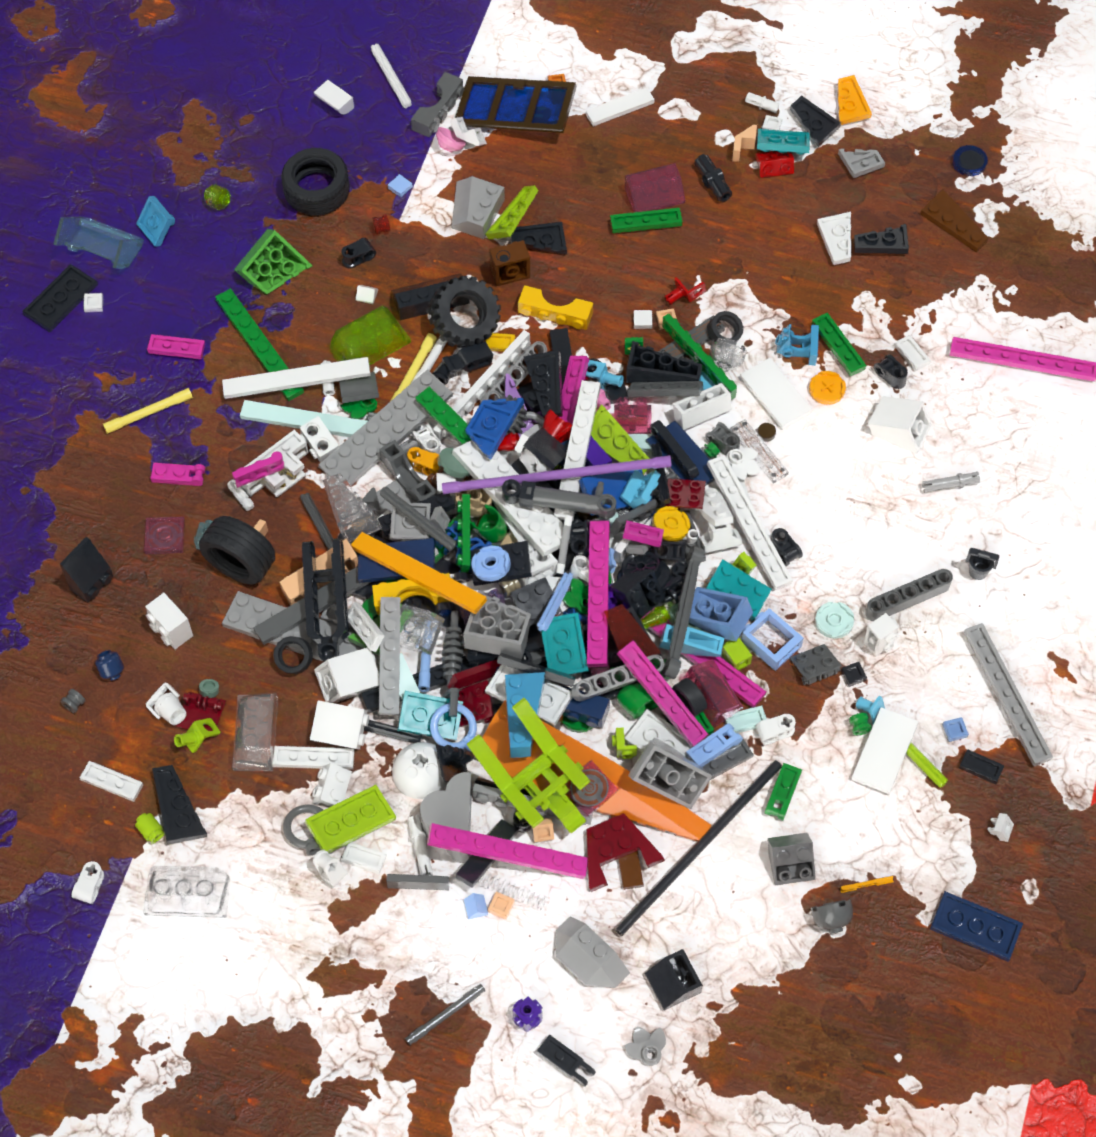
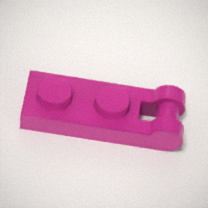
[232,451,285,488]
[151,463,206,486]

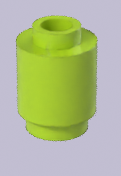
[135,813,165,844]

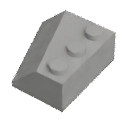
[452,176,505,239]
[464,589,531,659]

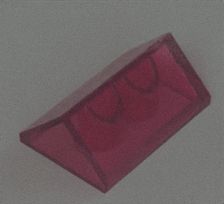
[682,659,744,728]

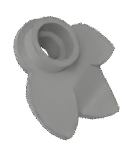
[625,1027,666,1066]

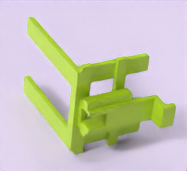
[467,698,590,833]

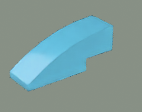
[659,624,724,657]

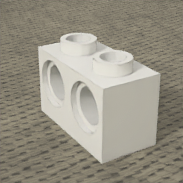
[300,416,339,462]
[518,550,558,586]

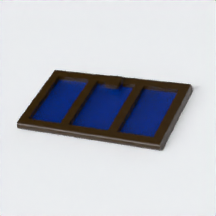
[455,76,577,133]

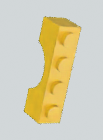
[518,285,593,330]
[372,573,453,615]

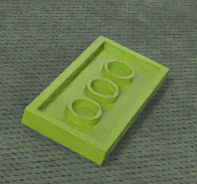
[305,785,396,853]

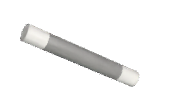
[556,516,573,574]

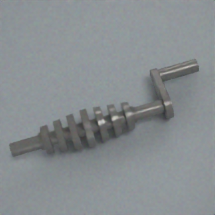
[442,611,464,717]

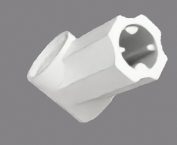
[569,555,589,583]

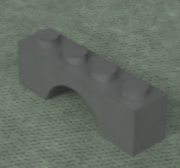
[411,72,464,138]
[379,440,437,503]

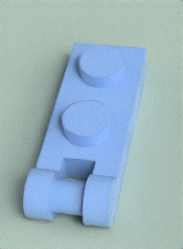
[686,723,743,767]

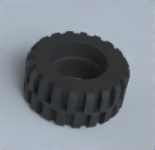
[428,276,501,348]

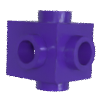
[512,996,543,1032]

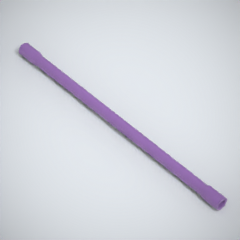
[442,455,671,494]

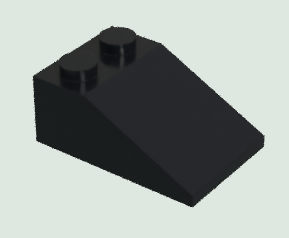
[60,537,113,603]

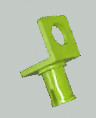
[174,718,220,753]

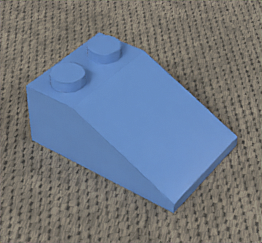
[689,587,753,641]

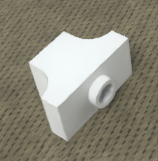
[700,522,742,553]

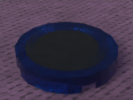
[952,145,988,176]

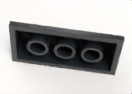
[391,273,470,320]

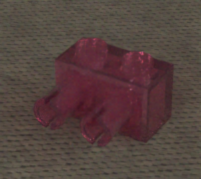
[614,397,652,434]

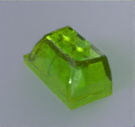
[330,306,411,365]

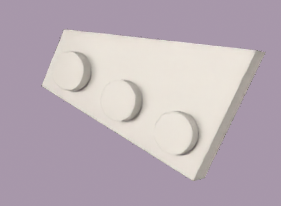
[817,212,851,265]
[692,488,734,527]

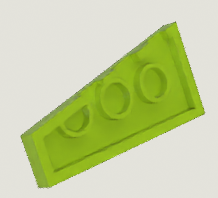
[485,185,539,239]

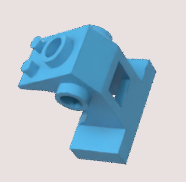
[775,324,819,366]

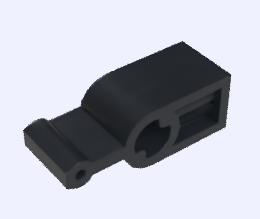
[442,341,493,374]

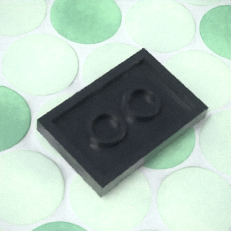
[470,541,532,586]

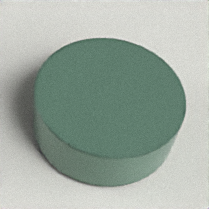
[199,679,219,698]

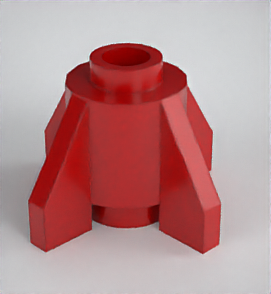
[543,410,573,443]

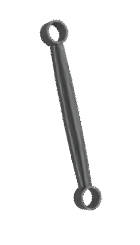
[662,546,705,679]

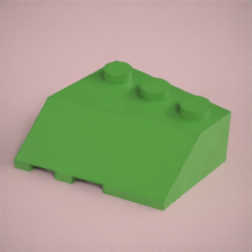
[234,229,313,294]

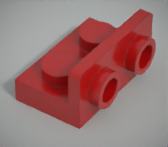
[755,151,794,178]

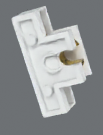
[241,430,308,497]

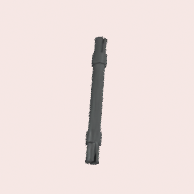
[405,984,485,1045]

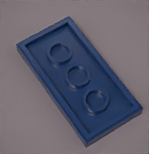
[646,421,715,486]
[358,538,435,583]
[930,891,1023,962]

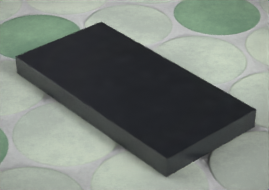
[22,264,98,332]

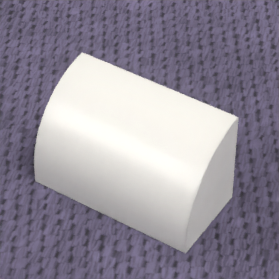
[314,80,354,114]

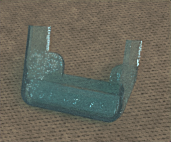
[53,217,144,270]

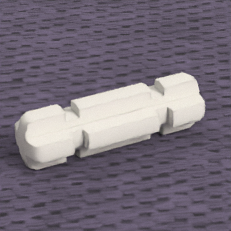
[227,479,254,511]

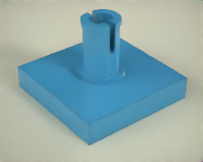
[136,196,175,246]

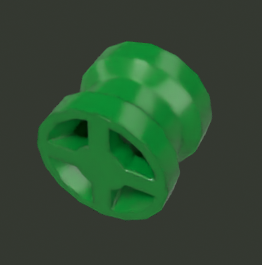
[849,713,872,736]

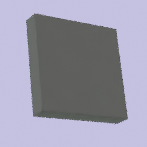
[339,372,379,403]

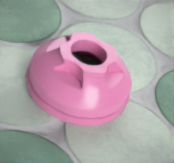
[436,127,466,153]

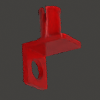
[664,277,706,305]

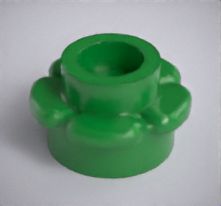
[704,441,720,458]

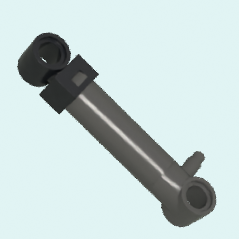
[502,479,616,519]

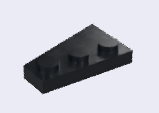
[790,95,841,147]
[511,222,567,255]

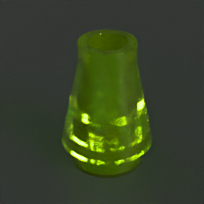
[640,605,671,629]

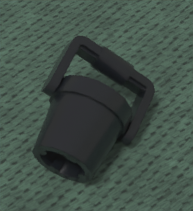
[965,548,1000,580]

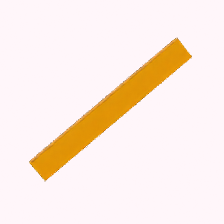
[351,532,487,614]

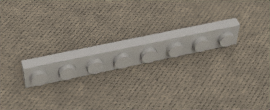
[964,623,1053,766]

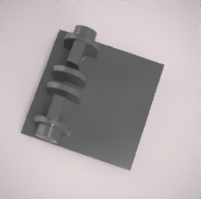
[789,644,842,685]

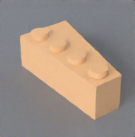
[280,539,358,606]

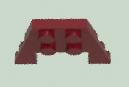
[586,813,665,892]

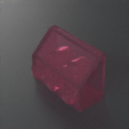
[625,163,685,212]

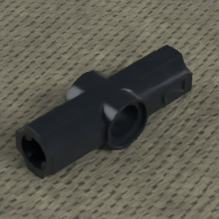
[694,154,732,202]

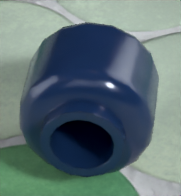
[95,650,124,680]

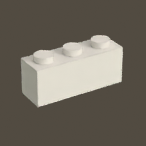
[673,383,732,430]

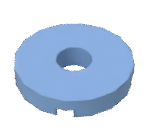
[471,546,511,582]

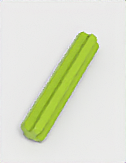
[906,742,948,788]

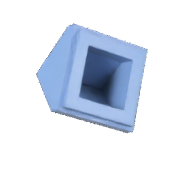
[464,893,488,919]

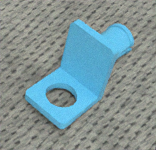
[586,360,624,390]
[856,696,885,725]

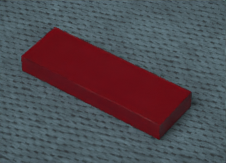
[447,659,501,689]

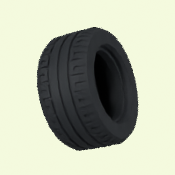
[281,148,350,216]
[199,516,275,585]

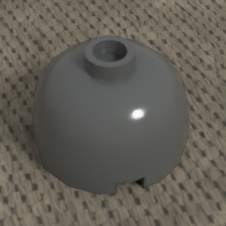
[811,899,853,934]

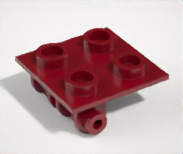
[665,478,706,511]
[458,680,493,727]
[176,692,226,731]

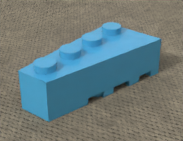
[505,672,545,758]

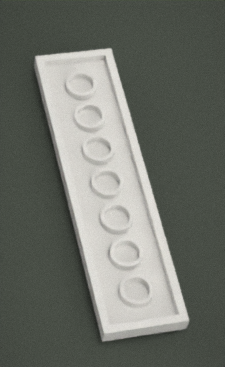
[452,440,570,557]

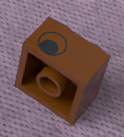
[489,240,530,287]

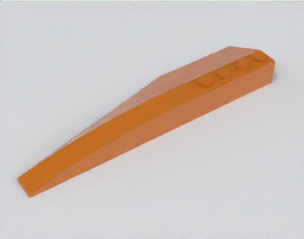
[473,700,711,842]

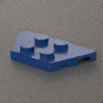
[465,397,524,460]

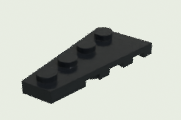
[523,350,563,419]
[462,625,545,666]
[152,765,207,844]

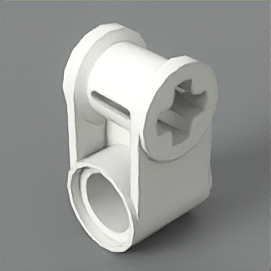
[411,424,441,454]
[519,448,553,473]
[756,714,796,745]
[313,850,348,888]
[72,861,104,904]

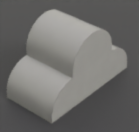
[628,738,713,809]
[420,772,472,864]

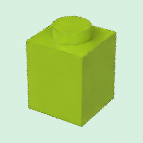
[722,638,752,671]

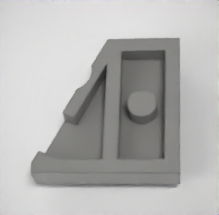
[838,149,885,178]

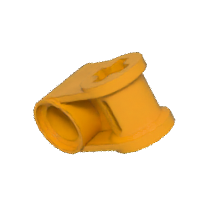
[407,447,441,476]

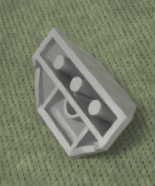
[556,916,630,988]

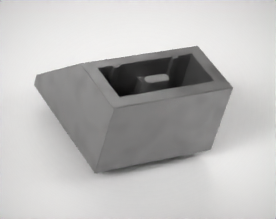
[767,833,816,886]

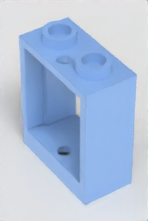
[741,608,804,671]

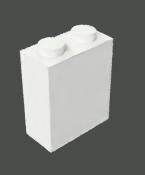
[310,701,370,749]

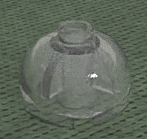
[710,338,747,372]

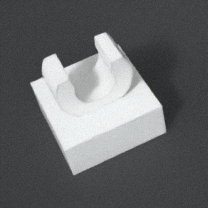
[987,813,1014,842]

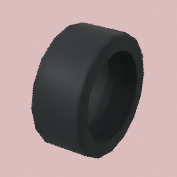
[707,311,744,348]
[273,636,313,674]
[672,678,707,717]

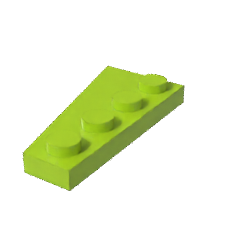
[591,404,650,475]

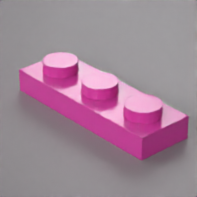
[147,334,205,359]

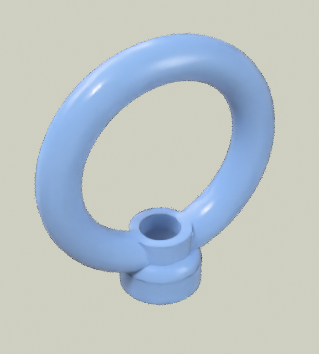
[430,703,477,751]

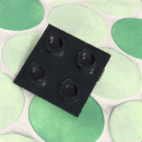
[436,744,474,783]

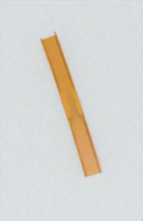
[840,876,894,893]

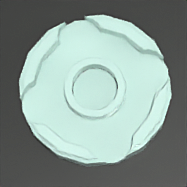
[815,602,854,639]

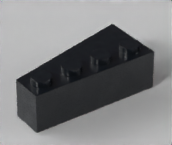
[626,341,702,383]

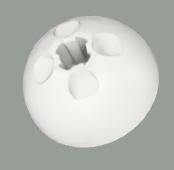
[392,742,448,799]

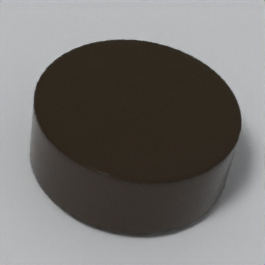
[757,423,776,442]

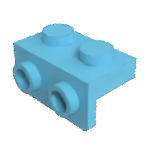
[620,470,661,509]

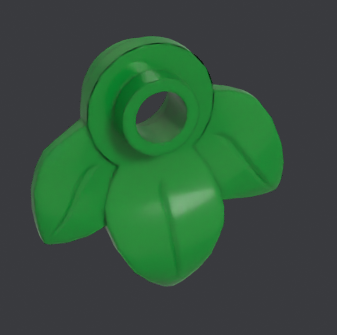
[340,398,378,419]
[562,578,589,614]

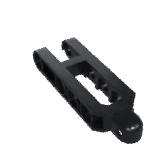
[302,538,349,662]

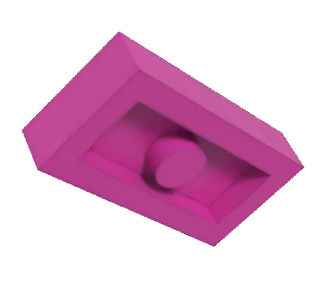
[623,520,664,547]

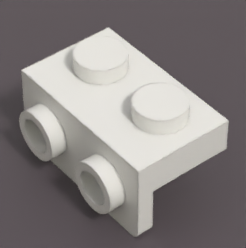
[312,763,352,807]

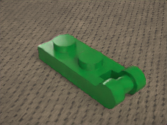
[764,763,802,821]

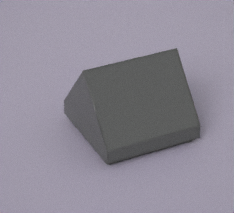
[361,487,381,511]

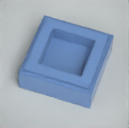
[942,717,969,742]

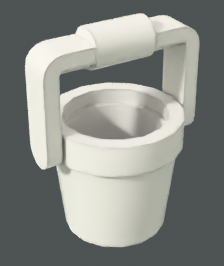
[146,683,186,725]

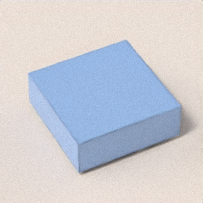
[388,174,413,197]

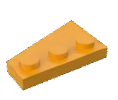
[838,75,872,125]

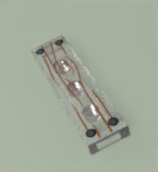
[730,419,789,484]

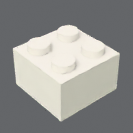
[145,593,193,649]

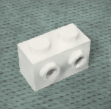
[863,613,899,657]

